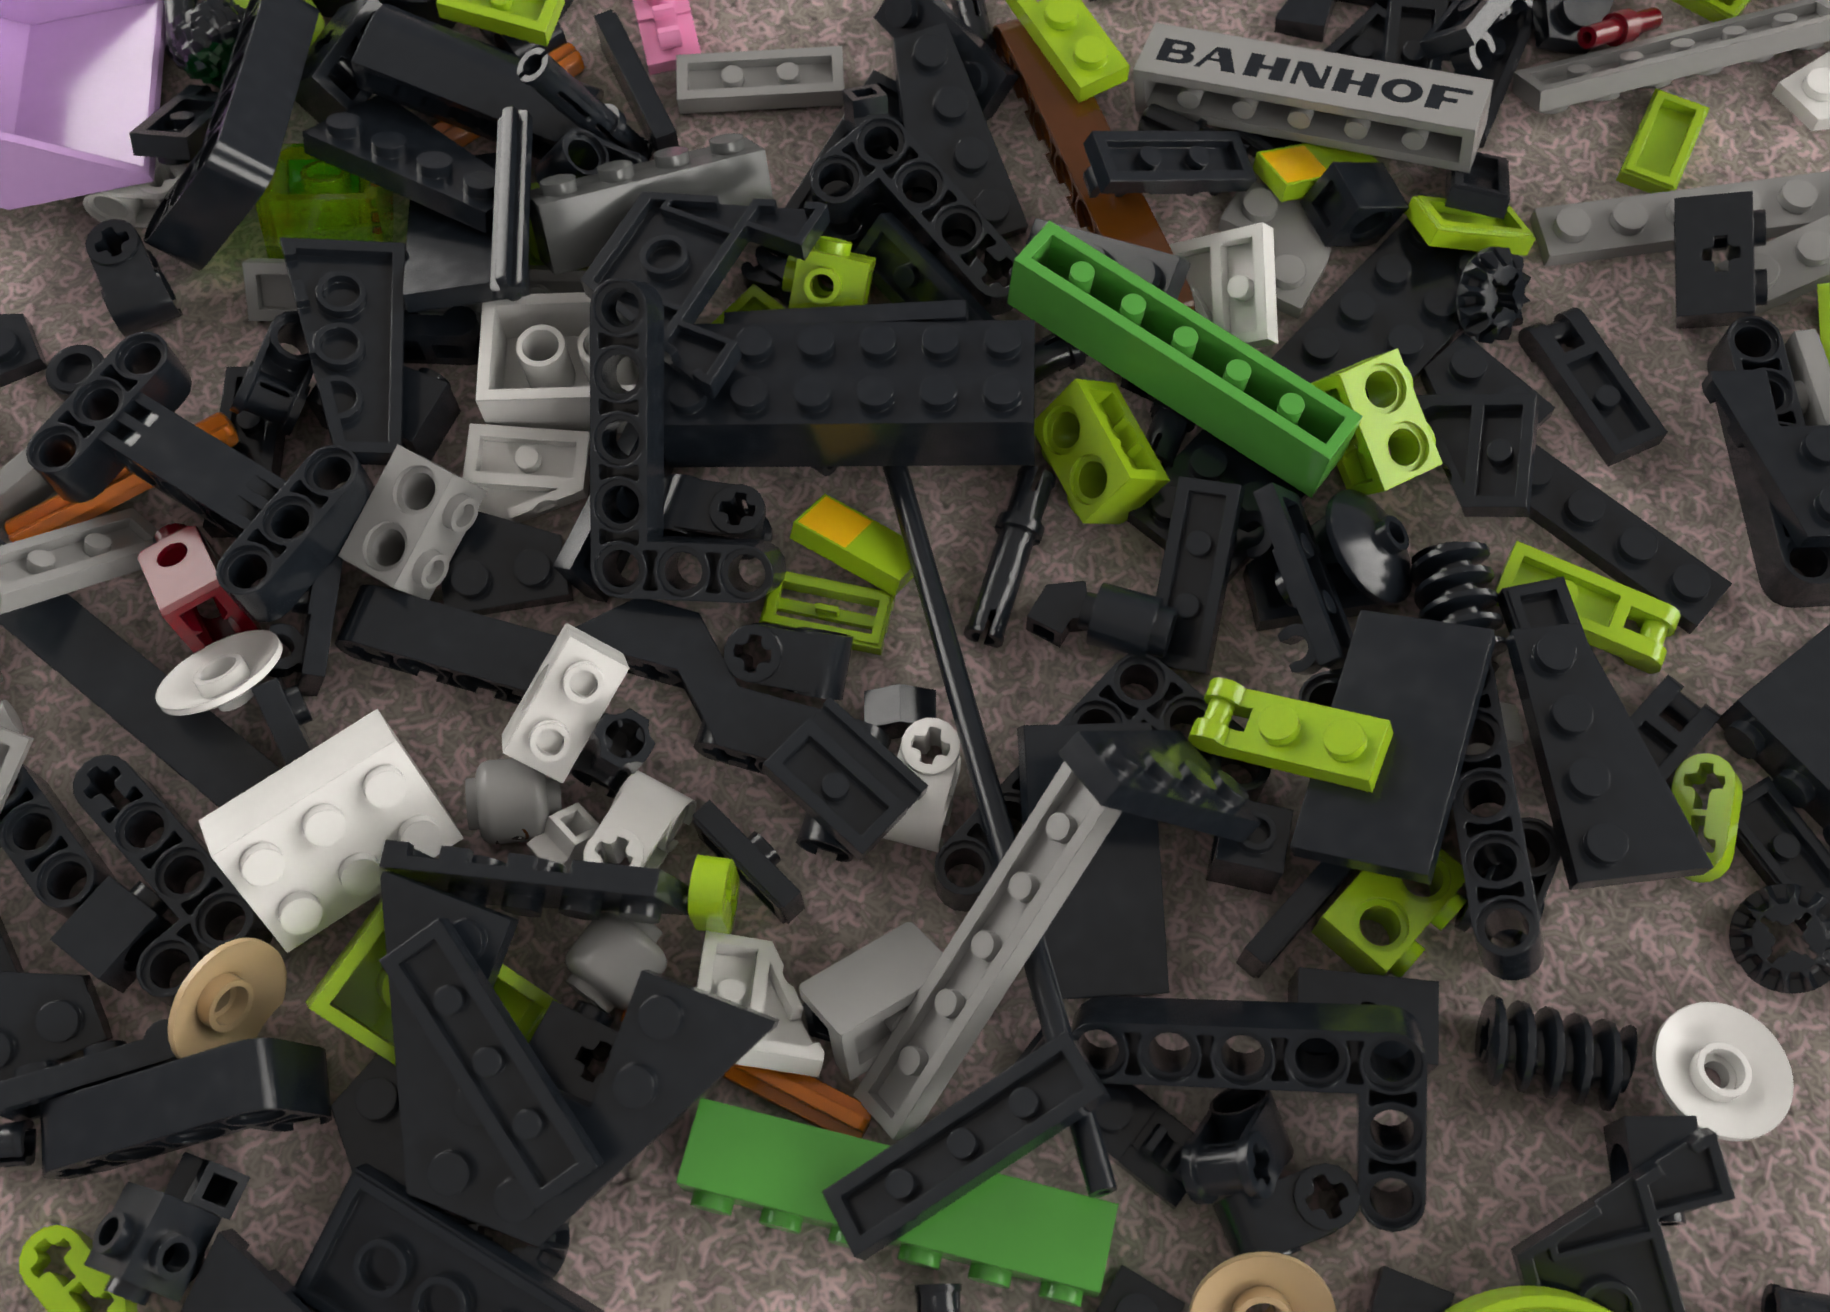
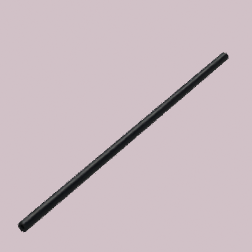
[882,466,1118,1198]

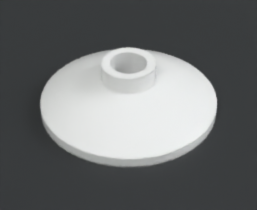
[155,630,283,716]
[1652,1002,1794,1141]

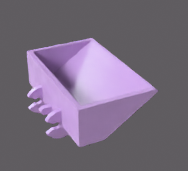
[0,0,165,210]

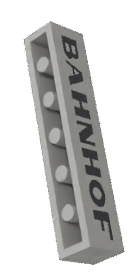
[1133,22,1494,173]

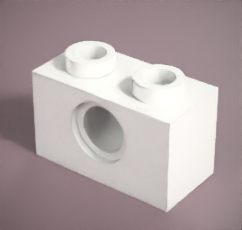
[502,623,629,784]

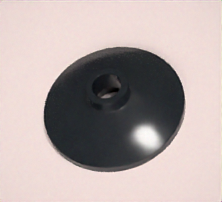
[1325,489,1413,606]

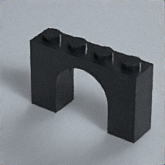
[1717,624,1830,846]

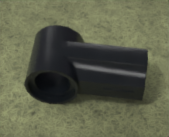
[570,708,655,799]

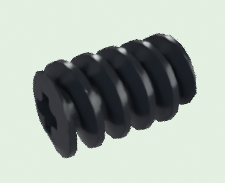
[1410,541,1507,673]
[1475,994,1638,1112]

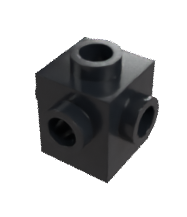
[84,1181,222,1306]

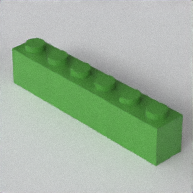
[1007,220,1363,498]
[676,1097,1119,1307]

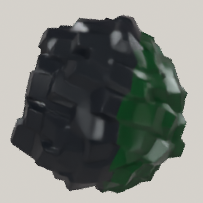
[168,0,246,89]

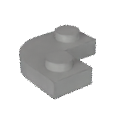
[1218,181,1331,319]

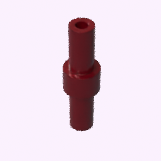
[1577,7,1663,49]

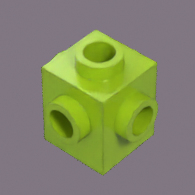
[782,236,876,309]

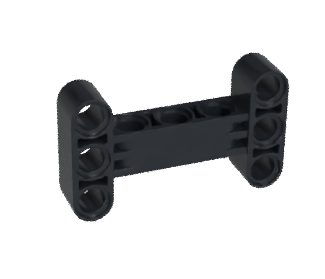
[26,332,375,622]

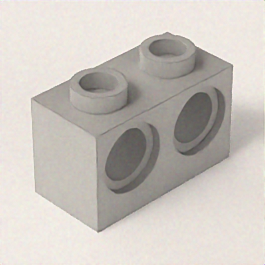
[338,444,487,600]

